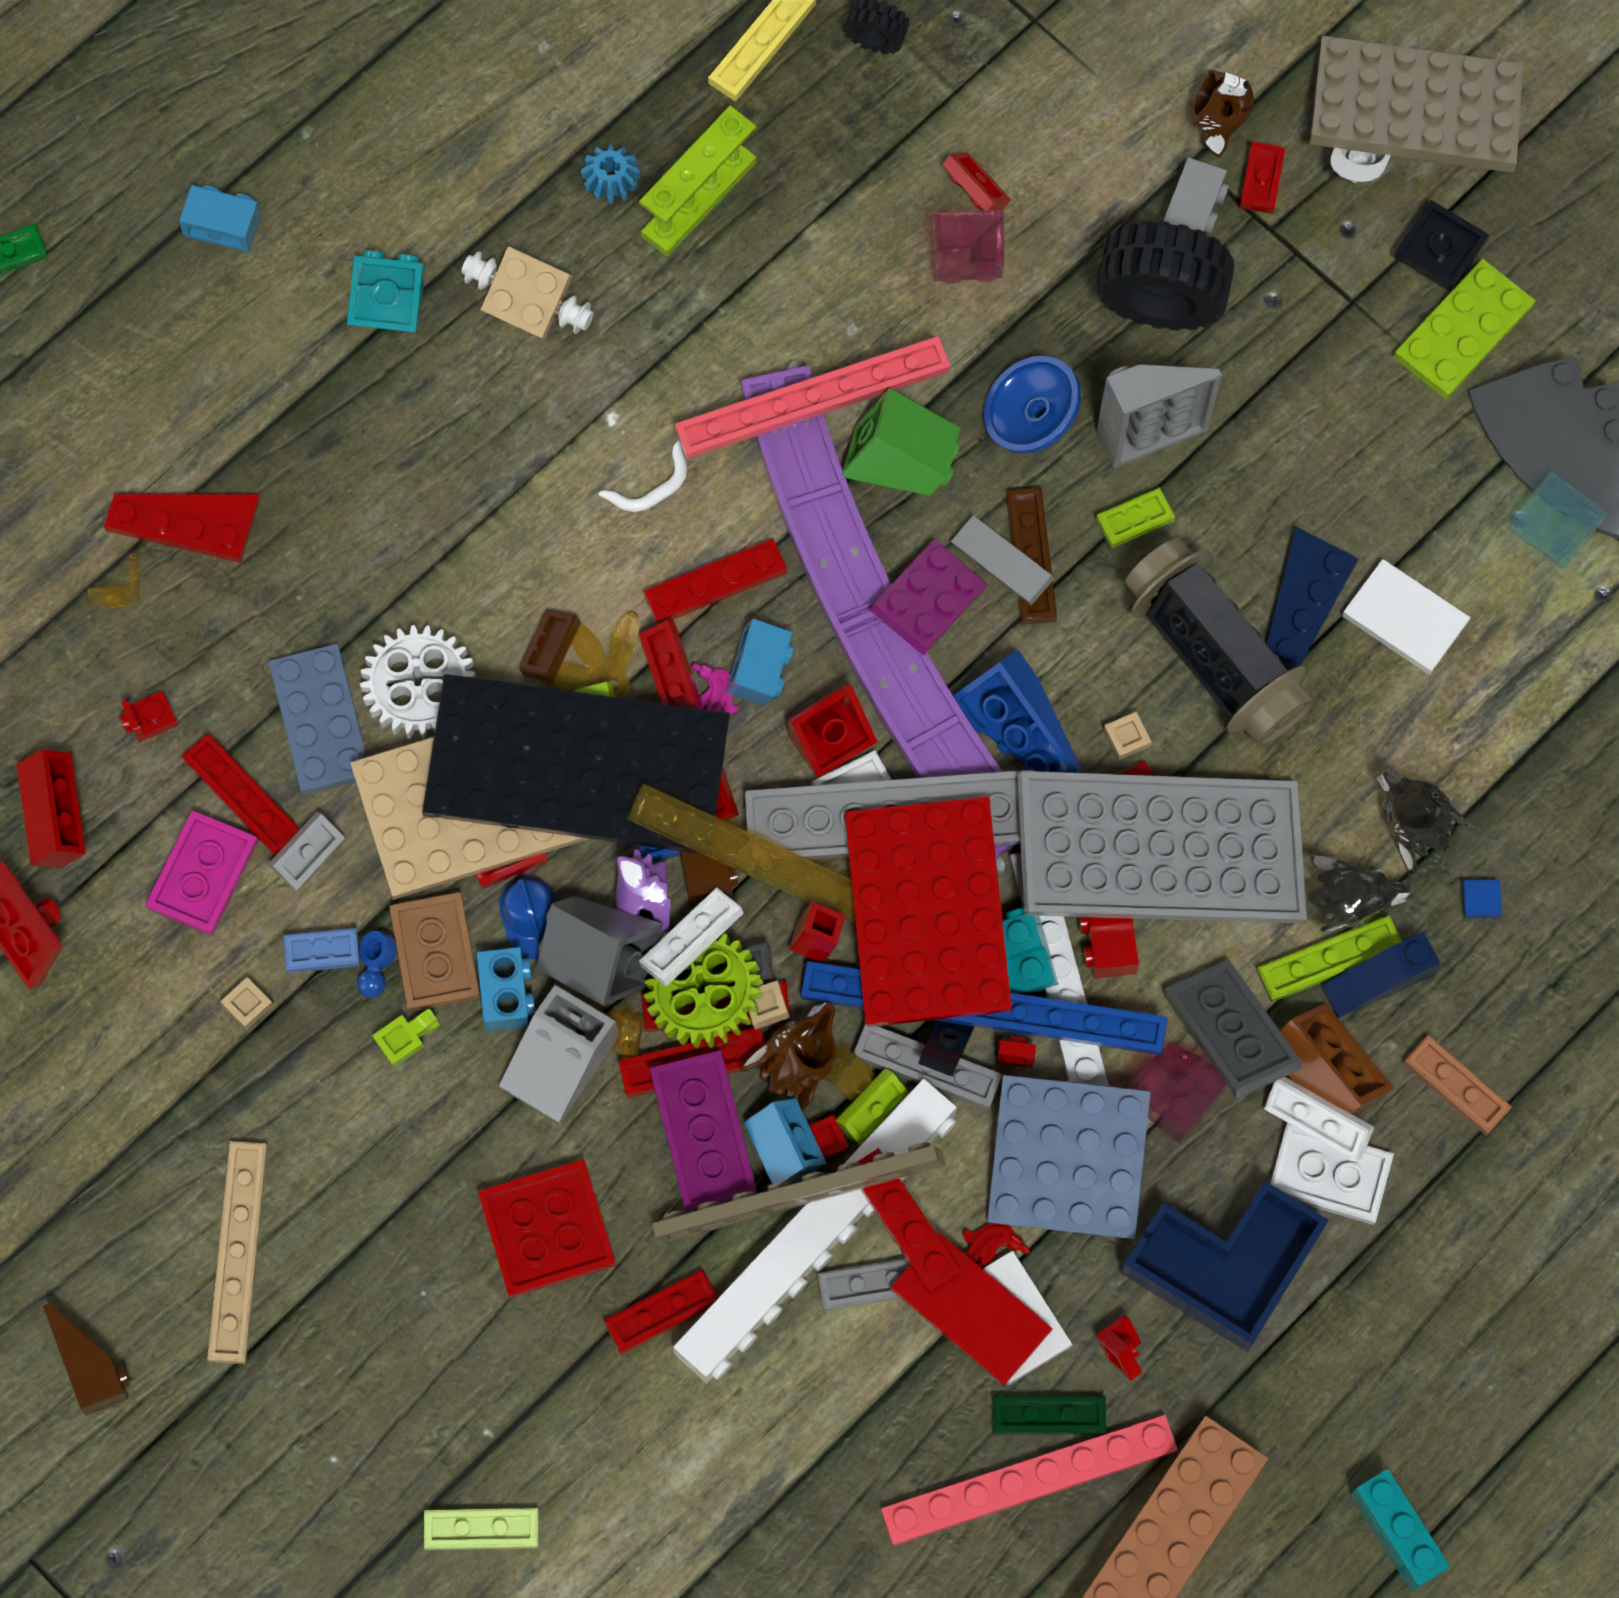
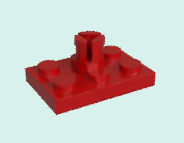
[0,862,62,990]

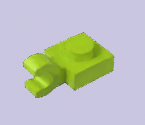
[372,1008,440,1067]

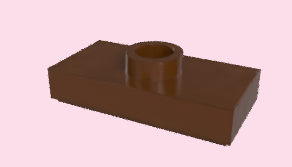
[519,610,581,682]

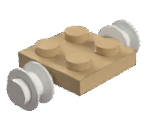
[461,246,594,339]

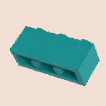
[1351,1469,1450,1593]

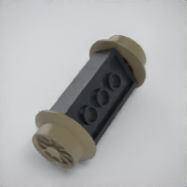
[1125,538,1314,747]

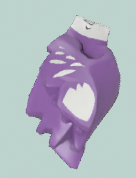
[615,849,671,941]

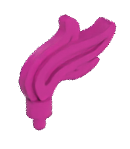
[692,663,739,715]

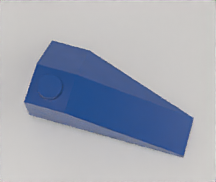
[953,650,1083,773]

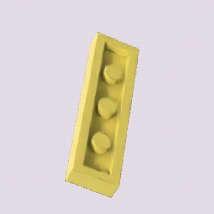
[708,0,816,102]

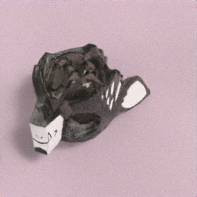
[1376,767,1468,875]
[1308,854,1410,932]

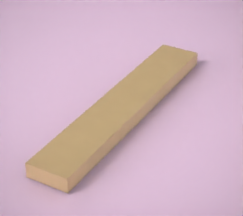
[207,1141,268,1364]

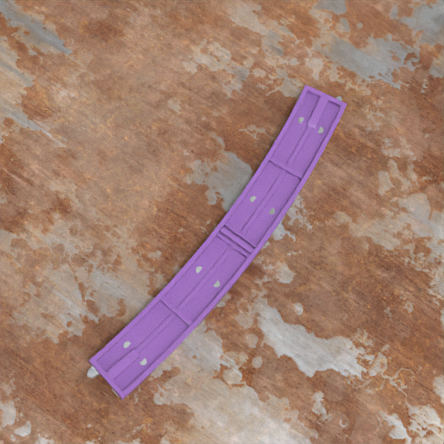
[741,361,1015,875]

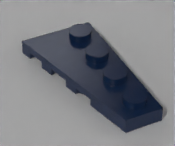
[1266,527,1359,671]

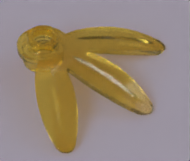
[534,611,639,699]

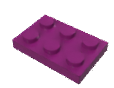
[870,539,988,656]

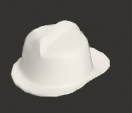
[1330,148,1391,183]

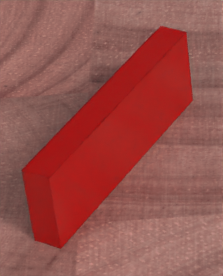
[604,1269,718,1355]

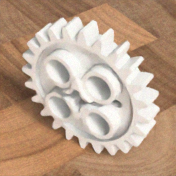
[360,625,476,739]

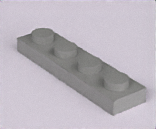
[853,1024,1003,1111]

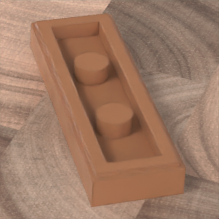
[1403,1035,1512,1136]

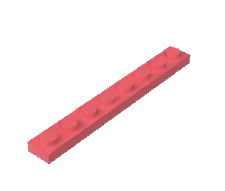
[675,336,951,459]
[881,1415,1178,1546]

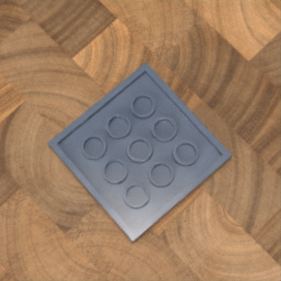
[988,1075,1151,1239]

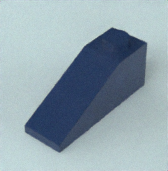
[1321,932,1441,1019]

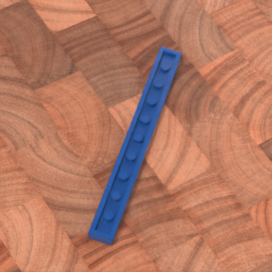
[801,961,1168,1056]

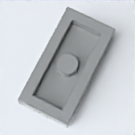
[268,812,345,890]

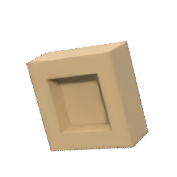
[1103,712,1152,760]
[220,977,273,1030]
[749,980,790,1029]

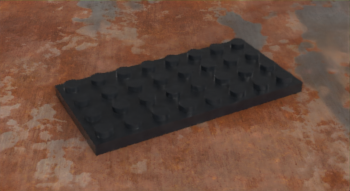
[422,674,730,855]

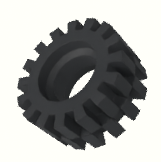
[844,0,910,54]

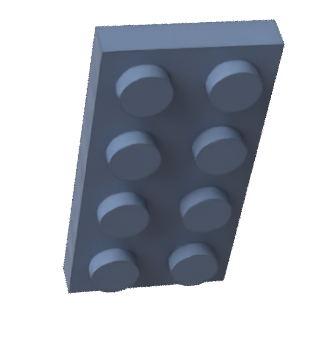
[269,643,367,796]

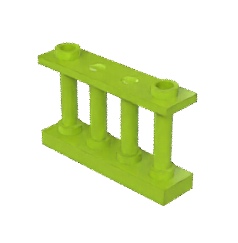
[639,106,757,257]

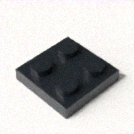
[1394,200,1490,292]

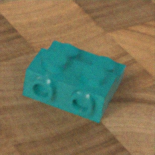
[347,250,426,333]
[1003,908,1059,995]

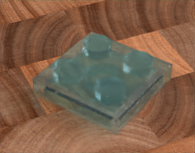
[1508,471,1608,570]

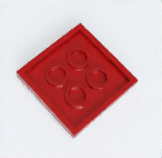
[477,1159,616,1299]

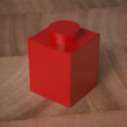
[789,901,846,963]

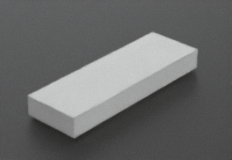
[639,887,744,987]
[1264,1077,1374,1162]

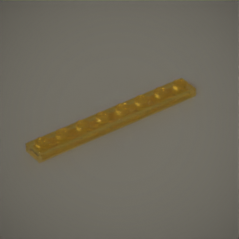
[627,784,856,924]

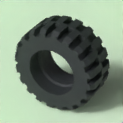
[1096,221,1235,331]

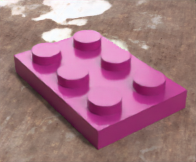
[145,810,259,936]

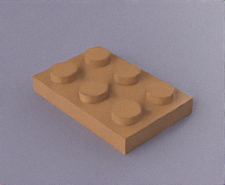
[389,892,481,1012]

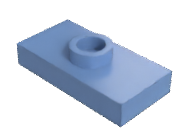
[284,928,360,973]

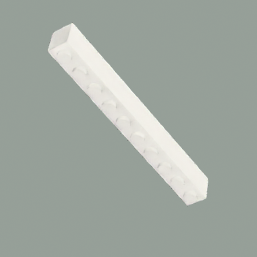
[673,1079,957,1384]

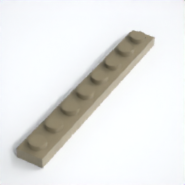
[652,1142,946,1243]

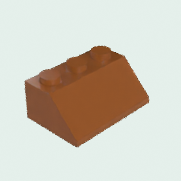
[1280,1003,1394,1117]

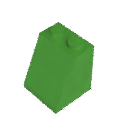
[841,388,960,496]

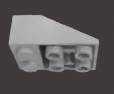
[499,985,621,1124]

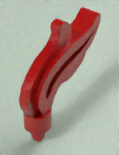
[963,1223,1030,1269]

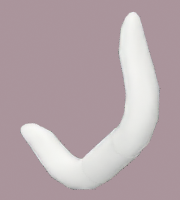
[598,441,687,512]

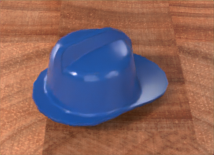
[499,877,557,960]

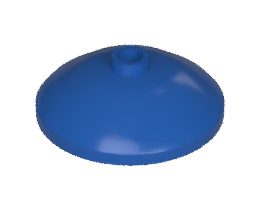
[984,356,1081,454]

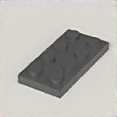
[1165,959,1301,1099]

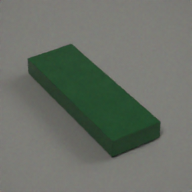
[993,1396,1106,1435]

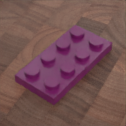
[649,1050,757,1212]

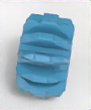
[581,143,640,204]

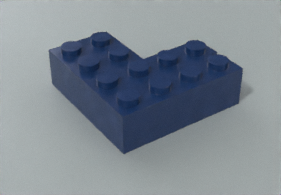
[1121,1181,1329,1352]

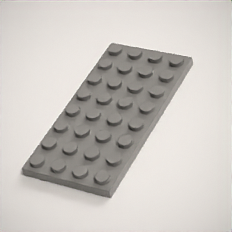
[1018,771,1307,923]

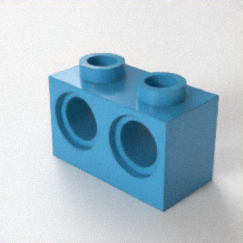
[477,947,535,1032]

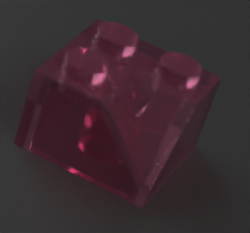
[931,211,1004,284]
[1127,1043,1228,1145]

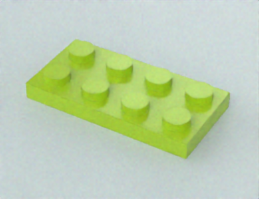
[1393,259,1536,401]

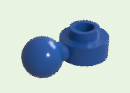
[357,931,396,998]

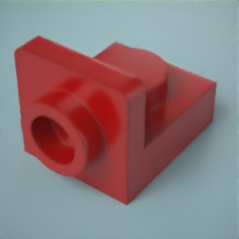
[119,691,178,743]
[1096,1315,1142,1381]

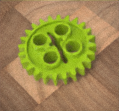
[644,933,763,1048]

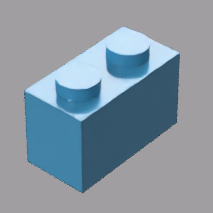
[179,185,261,252]
[725,619,794,706]
[744,1098,827,1185]

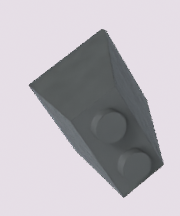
[536,896,663,1006]

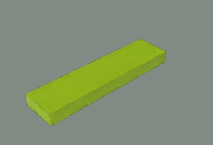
[1256,915,1402,1003]

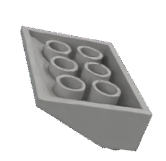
[1096,364,1222,469]

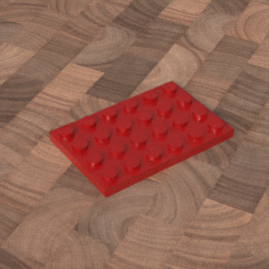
[845,796,1012,1027]

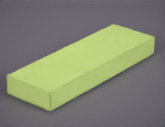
[424,1508,539,1550]

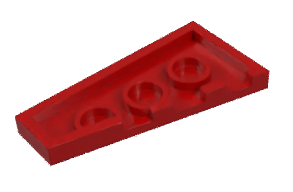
[104,494,261,563]

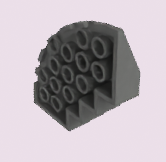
[1468,357,1619,539]

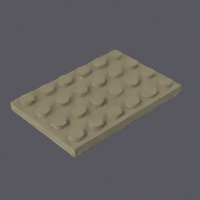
[1310,36,1524,173]

